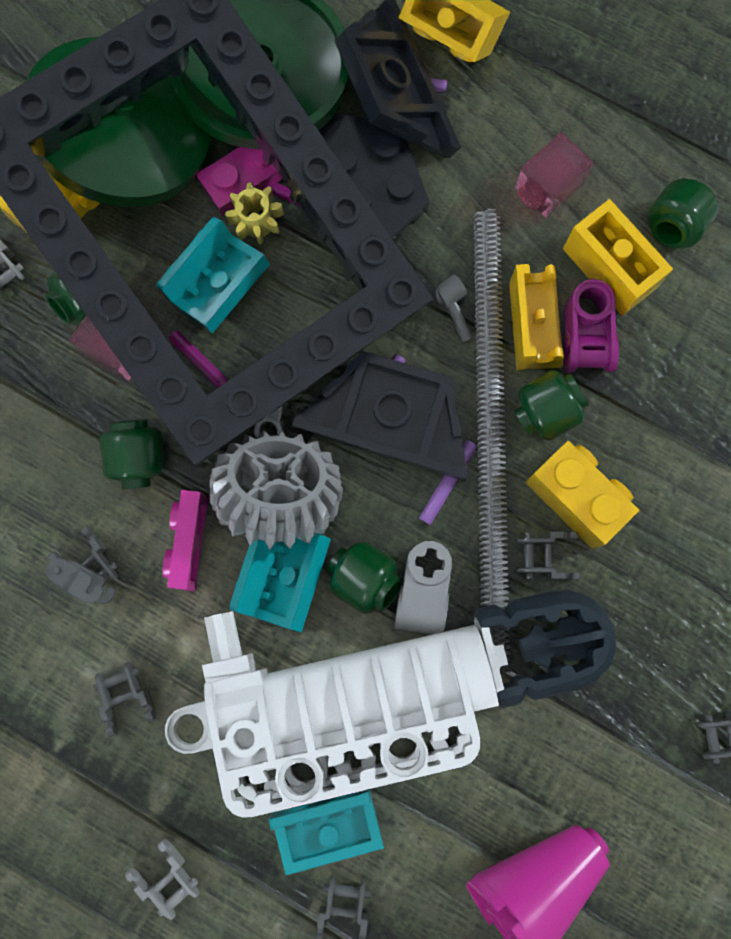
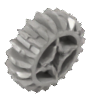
[210,430,343,550]

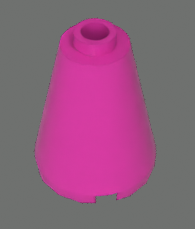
[466,825,610,939]

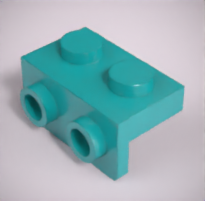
[156,217,270,334]
[229,533,331,633]
[268,785,384,875]

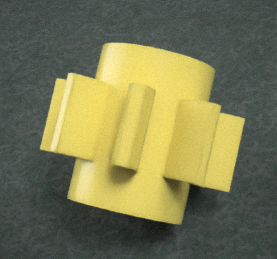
[225,182,284,245]

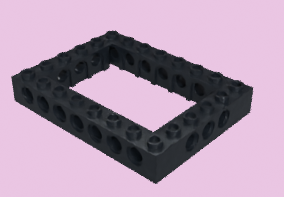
[0,0,433,467]

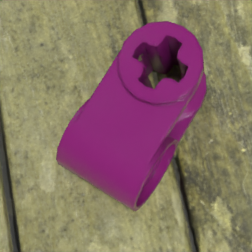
[563,279,619,373]

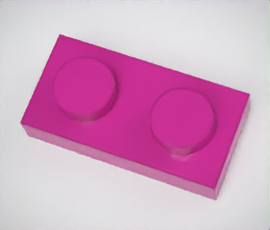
[196,147,282,217]
[162,490,209,591]

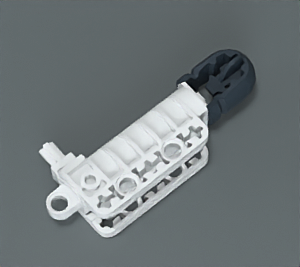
[165,590,616,818]

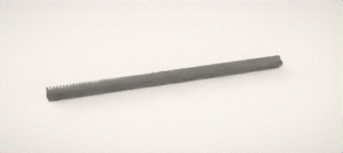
[473,209,511,675]

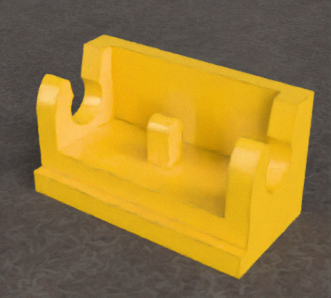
[509,264,564,370]

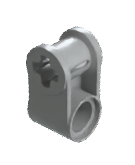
[394,541,452,635]

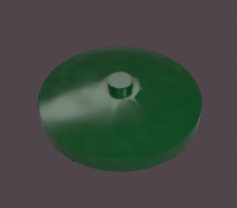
[170,0,350,149]
[26,37,211,207]

